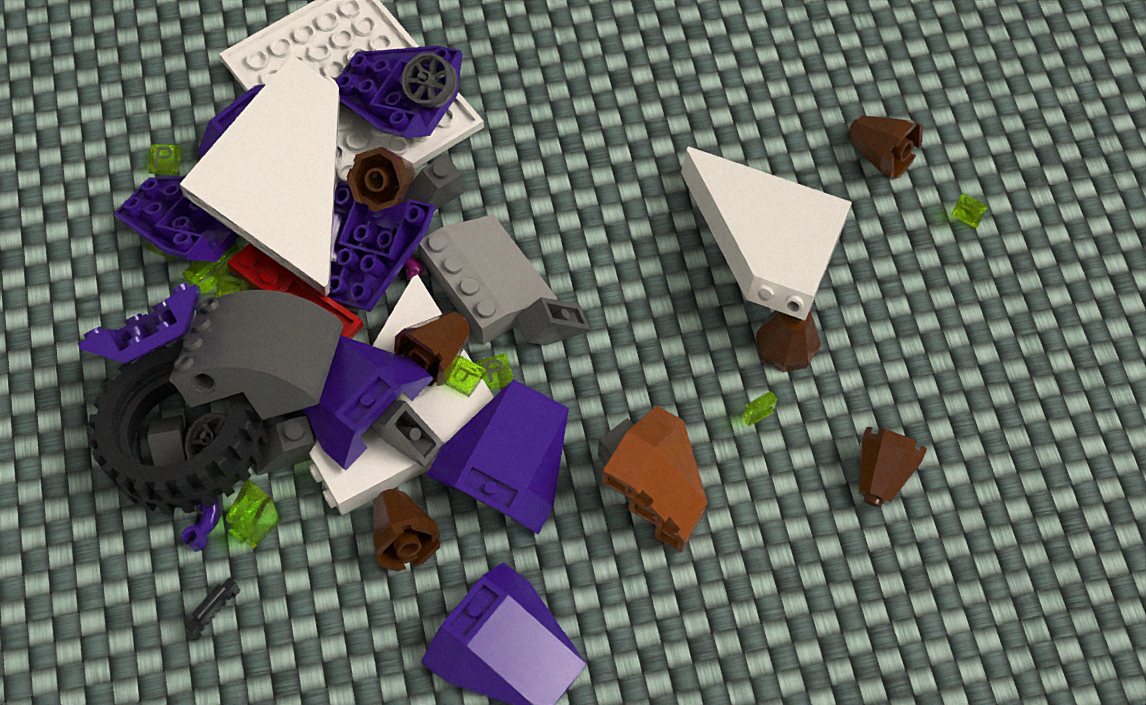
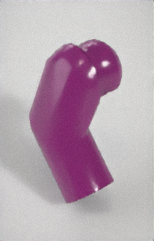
[404,253,424,280]

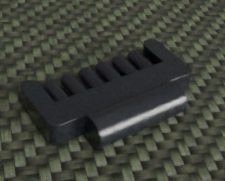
[185,577,240,640]

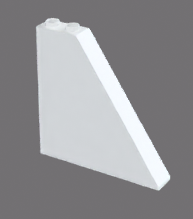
[180,55,340,296]
[681,146,852,321]
[308,275,494,516]

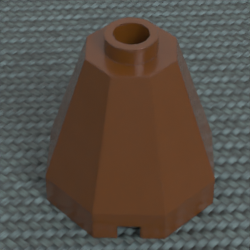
[849,115,923,178]
[347,147,415,212]
[756,310,821,372]
[394,312,471,386]
[859,427,927,508]
[373,489,440,572]

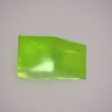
[226,479,281,549]

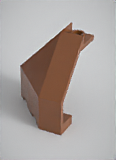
[602,406,707,552]

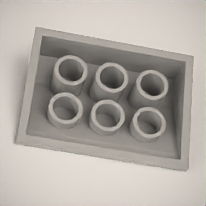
[418,214,558,345]

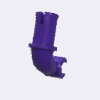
[181,496,222,552]

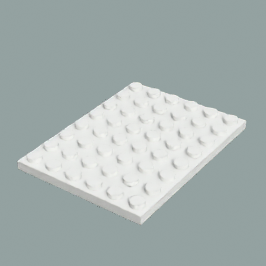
[219,0,484,189]

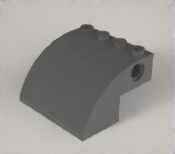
[169,290,344,420]

